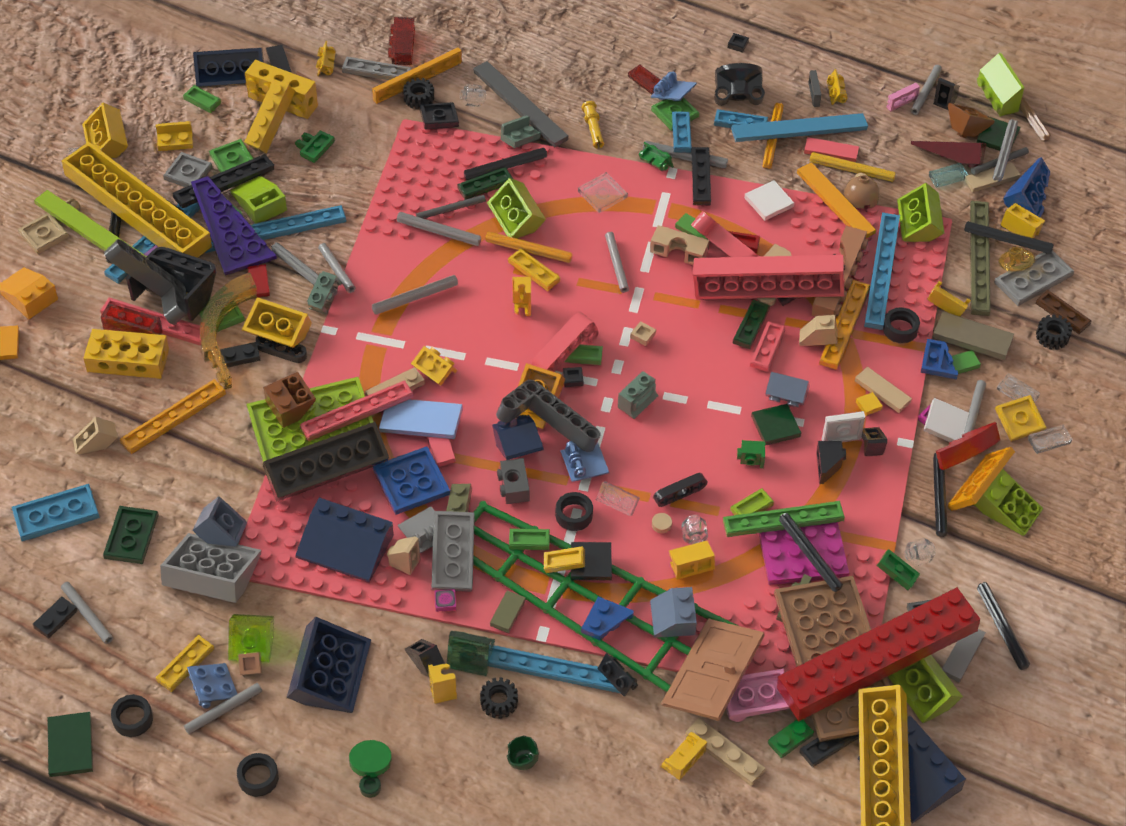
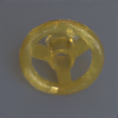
[998,246,1035,272]

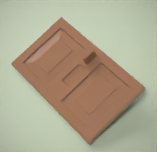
[661,619,765,721]

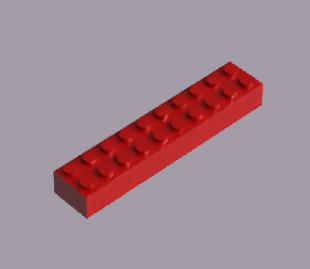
[777,587,980,721]

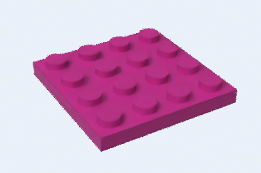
[758,522,849,585]

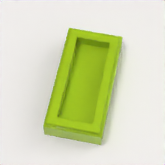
[730,488,774,515]

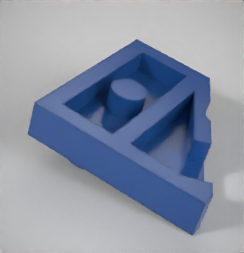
[921,339,958,380]
[581,596,634,640]

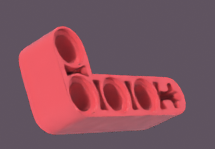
[691,211,758,257]
[532,312,599,372]

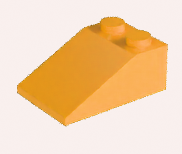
[0,267,58,319]
[518,363,565,429]

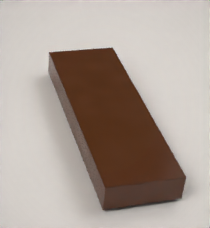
[1035,290,1092,334]

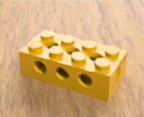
[245,60,318,119]
[83,329,169,379]

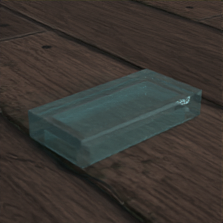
[928,163,969,188]

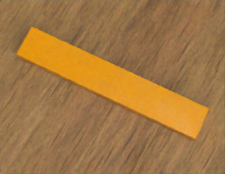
[372,47,462,104]
[797,162,876,238]
[819,280,870,370]
[119,379,226,455]

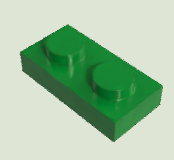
[876,549,920,590]
[768,719,814,759]

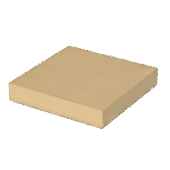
[18,213,69,254]

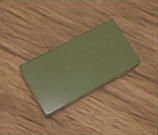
[490,590,526,633]

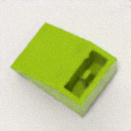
[229,176,287,224]
[974,469,1043,536]

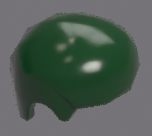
[507,736,539,770]

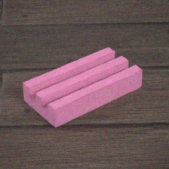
[886,83,920,112]

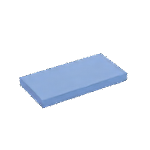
[379,399,463,439]

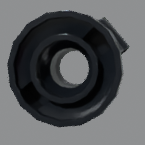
[714,63,765,106]

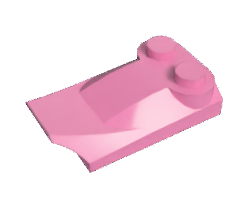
[726,669,790,722]

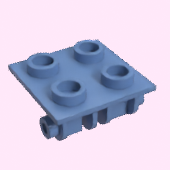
[651,72,697,101]
[560,441,609,482]
[187,663,237,709]

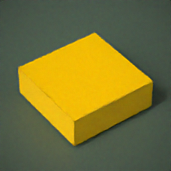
[856,392,883,416]

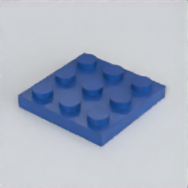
[373,446,450,515]

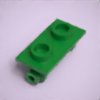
[638,142,674,171]

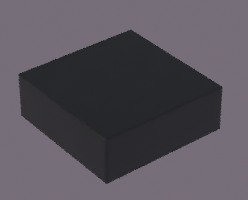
[727,33,749,53]
[563,367,584,387]

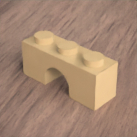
[650,225,709,265]

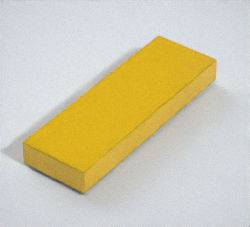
[508,248,560,291]
[155,635,214,692]

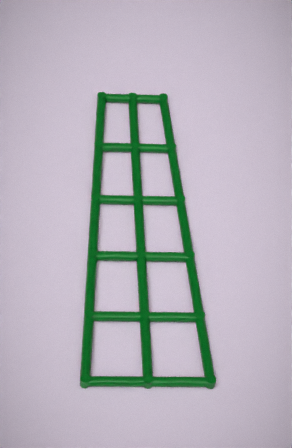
[473,501,739,692]

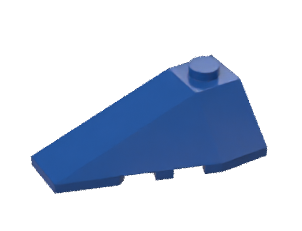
[1003,157,1050,217]

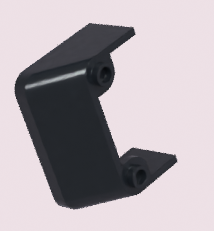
[126,247,216,321]

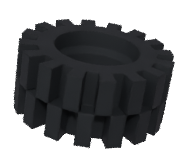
[403,78,435,110]
[1036,314,1072,350]
[480,677,518,719]

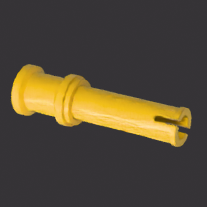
[581,101,604,149]

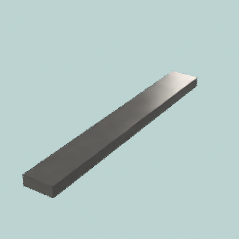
[473,61,569,147]

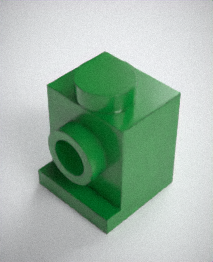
[737,440,765,469]

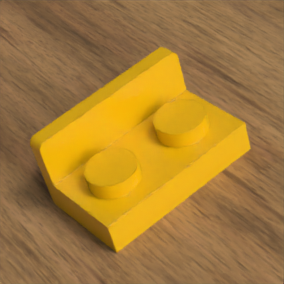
[156,121,193,151]
[411,346,458,386]

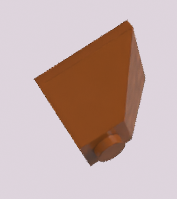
[948,103,995,138]

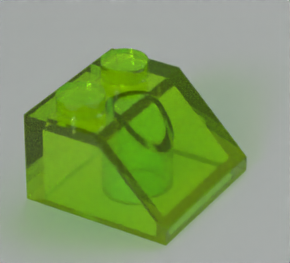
[228,614,274,662]

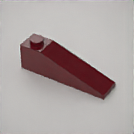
[911,141,986,167]

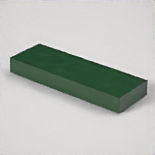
[457,167,513,200]
[733,300,770,349]

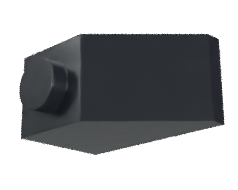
[933,78,960,111]
[816,441,846,484]
[405,639,445,677]

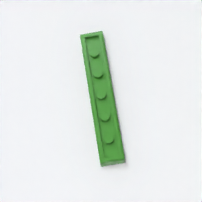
[723,501,845,537]

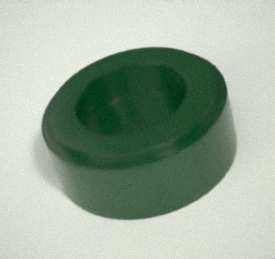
[359,775,381,798]

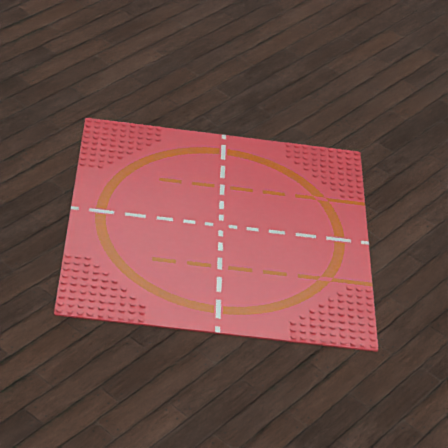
[239,119,952,675]

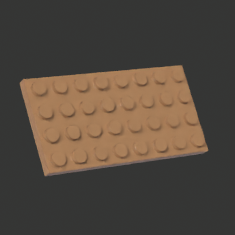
[774,576,889,742]

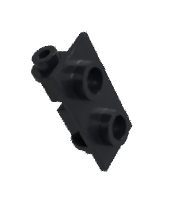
[597,653,638,697]

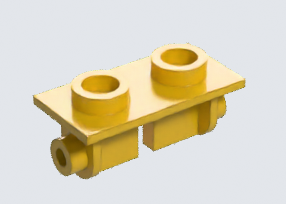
[316,41,336,76]
[827,69,848,105]

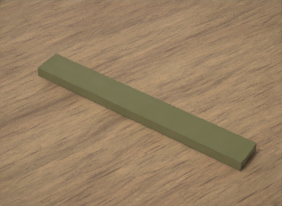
[970,201,990,316]

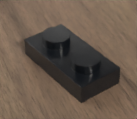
[219,342,261,368]
[33,596,78,639]

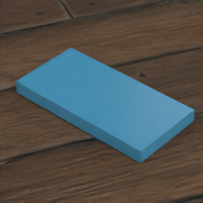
[12,484,100,542]

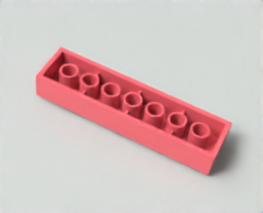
[693,255,845,299]

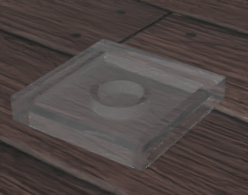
[578,172,628,213]

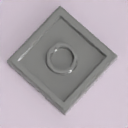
[163,152,212,187]

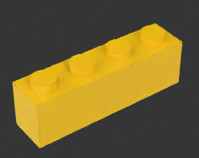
[244,79,296,154]

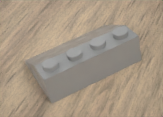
[160,533,261,603]

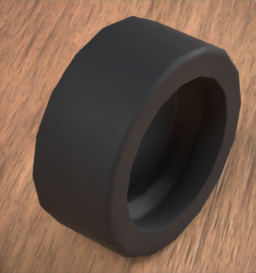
[883,307,920,343]
[555,492,593,531]
[111,694,153,737]
[237,753,279,797]

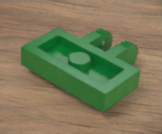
[295,130,335,163]

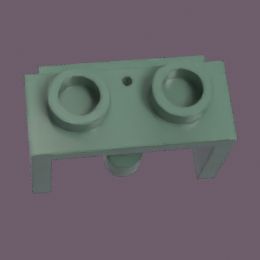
[307,271,342,315]
[618,371,658,419]

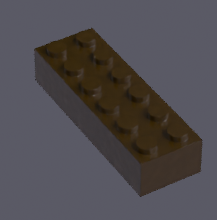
[262,422,389,502]

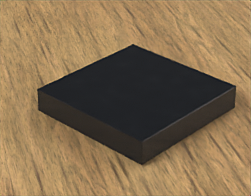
[420,102,459,129]
[571,542,612,580]

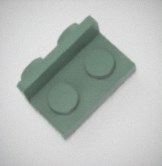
[500,115,541,148]

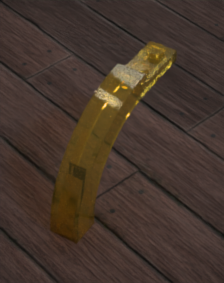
[200,273,257,390]

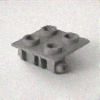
[398,507,434,553]

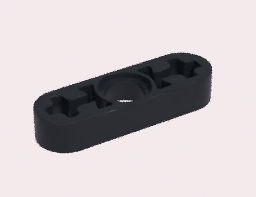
[255,336,307,363]
[653,473,708,507]

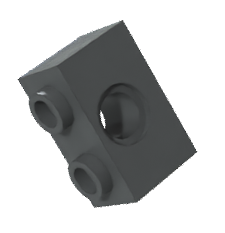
[497,458,530,504]

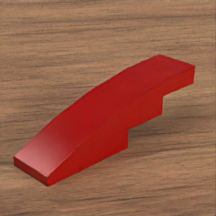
[936,422,1000,470]

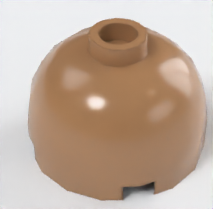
[843,175,879,208]

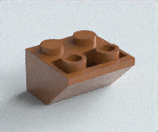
[263,372,316,428]

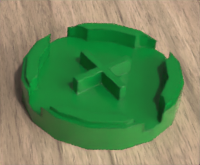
[349,740,392,777]

